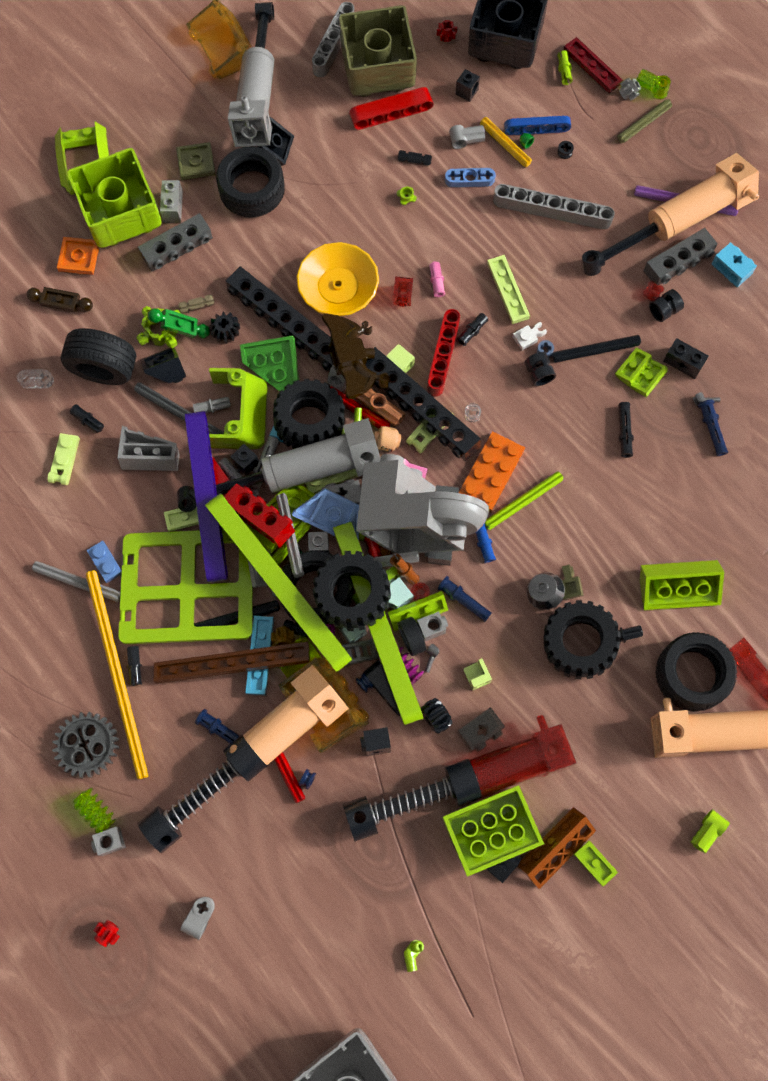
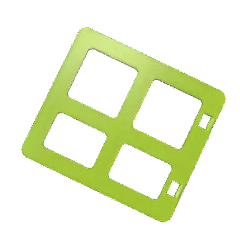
[118,529,253,644]

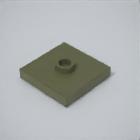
[176,142,216,180]

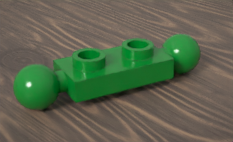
[148,308,210,338]

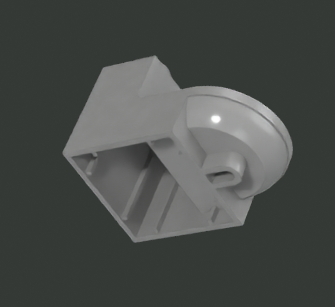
[356,454,489,554]

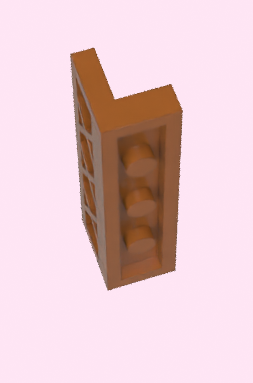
[517,807,596,889]

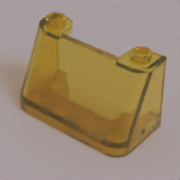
[186,0,252,79]

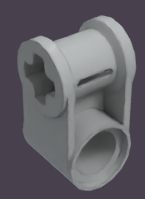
[180,897,215,940]

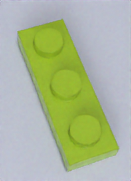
[387,591,448,632]

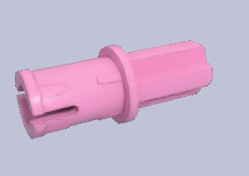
[429,261,445,297]

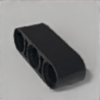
[363,660,400,716]

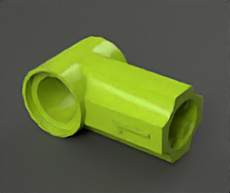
[690,809,730,853]

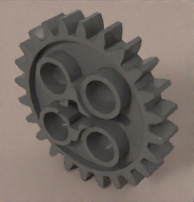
[52,712,119,778]

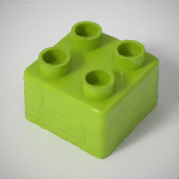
[67,148,162,248]

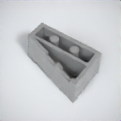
[117,426,180,471]

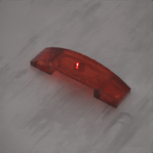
[729,638,768,702]

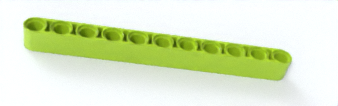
[205,493,352,672]
[333,521,424,725]

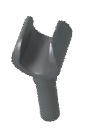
[693,392,720,405]
[425,644,439,673]

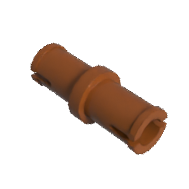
[390,554,420,585]

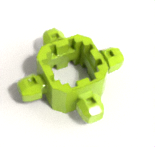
[136,306,180,348]

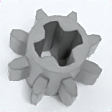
[619,78,641,101]

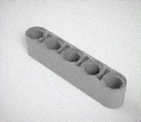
[312,2,354,77]

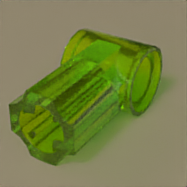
[636,69,671,99]

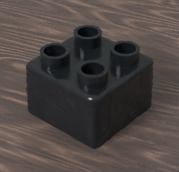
[468,0,548,69]

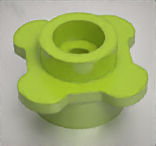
[397,186,417,205]

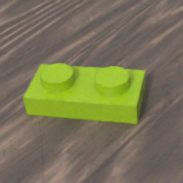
[573,840,618,887]

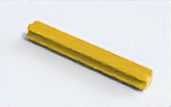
[480,117,532,167]

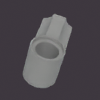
[449,125,485,149]

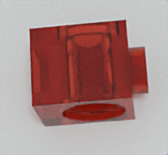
[393,276,413,307]

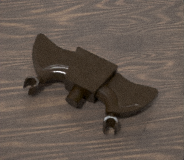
[322,313,389,399]

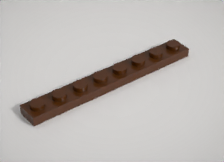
[153,642,311,684]

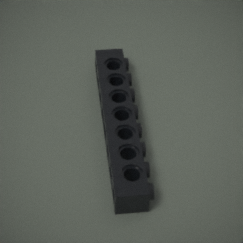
[226,266,333,372]
[365,347,481,462]

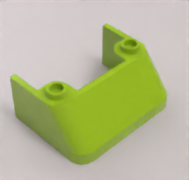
[209,368,268,449]

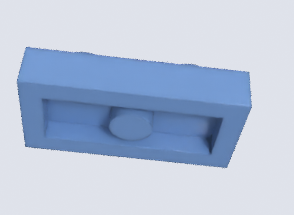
[86,541,122,583]

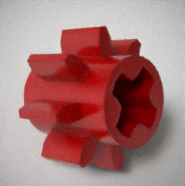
[436,20,458,42]
[93,920,120,947]

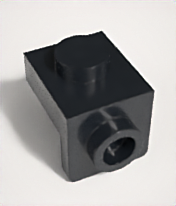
[487,855,522,883]

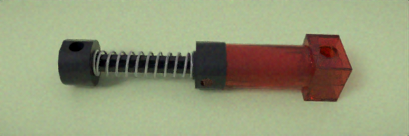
[342,715,577,842]

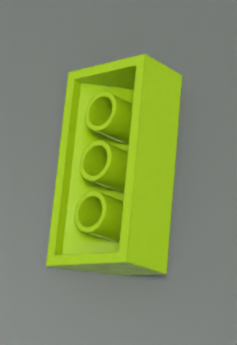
[640,560,724,610]

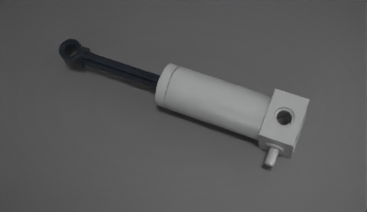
[228,2,275,147]
[177,418,380,512]

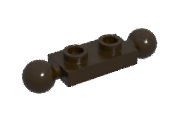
[26,287,93,313]

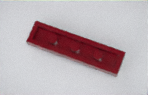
[563,37,623,94]

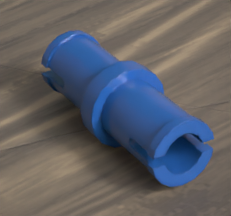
[475,523,496,563]

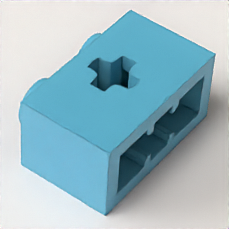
[712,242,757,287]

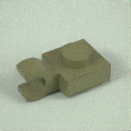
[562,564,584,600]

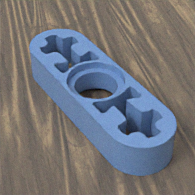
[445,168,496,187]

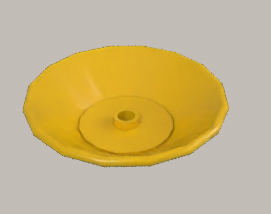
[296,242,379,316]

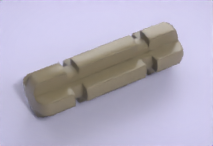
[179,295,214,313]

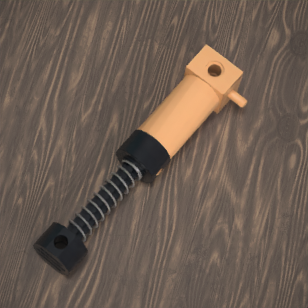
[137,665,349,853]

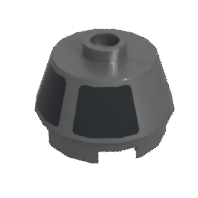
[527,572,565,610]

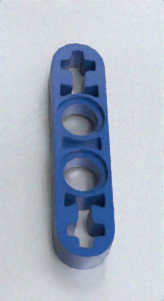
[504,116,571,135]

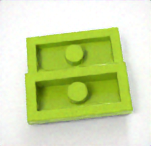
[615,348,668,397]

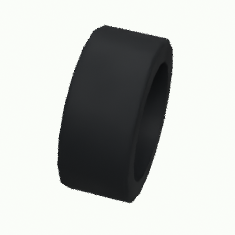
[397,617,427,656]

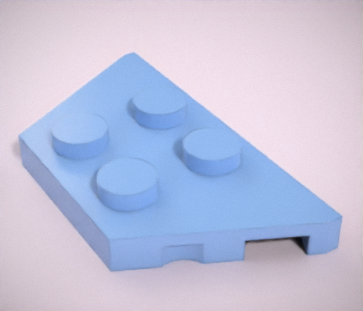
[292,488,359,541]

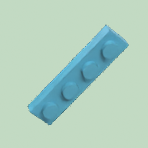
[245,616,274,696]

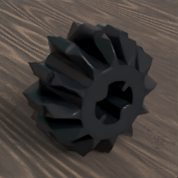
[209,311,240,344]
[421,698,453,734]

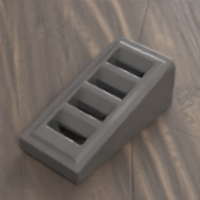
[342,639,379,666]

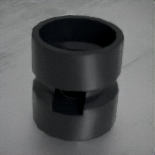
[649,289,684,322]
[524,352,556,386]

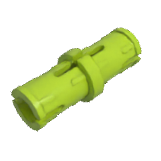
[557,50,573,85]

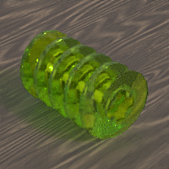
[73,787,116,834]

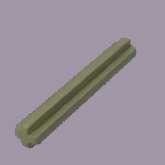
[617,99,672,143]

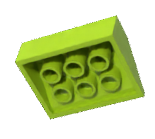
[442,785,544,877]

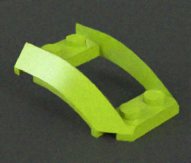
[55,121,109,195]

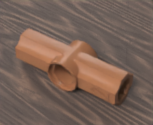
[355,389,406,427]

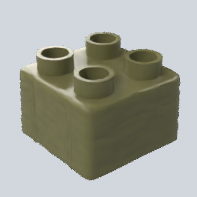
[339,5,417,97]

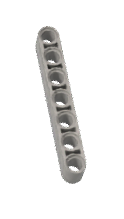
[493,184,615,229]

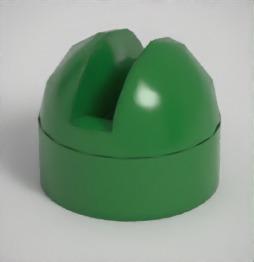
[520,133,535,149]

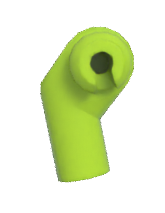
[404,940,424,972]

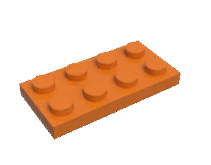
[459,431,526,512]

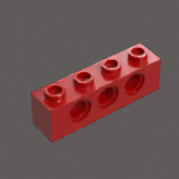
[224,483,295,548]

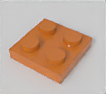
[57,237,99,275]

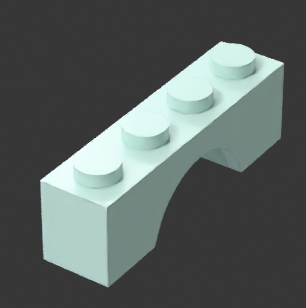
[339,577,413,643]

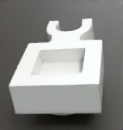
[512,322,547,351]

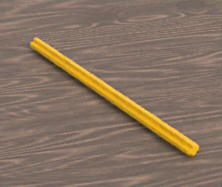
[86,570,148,780]

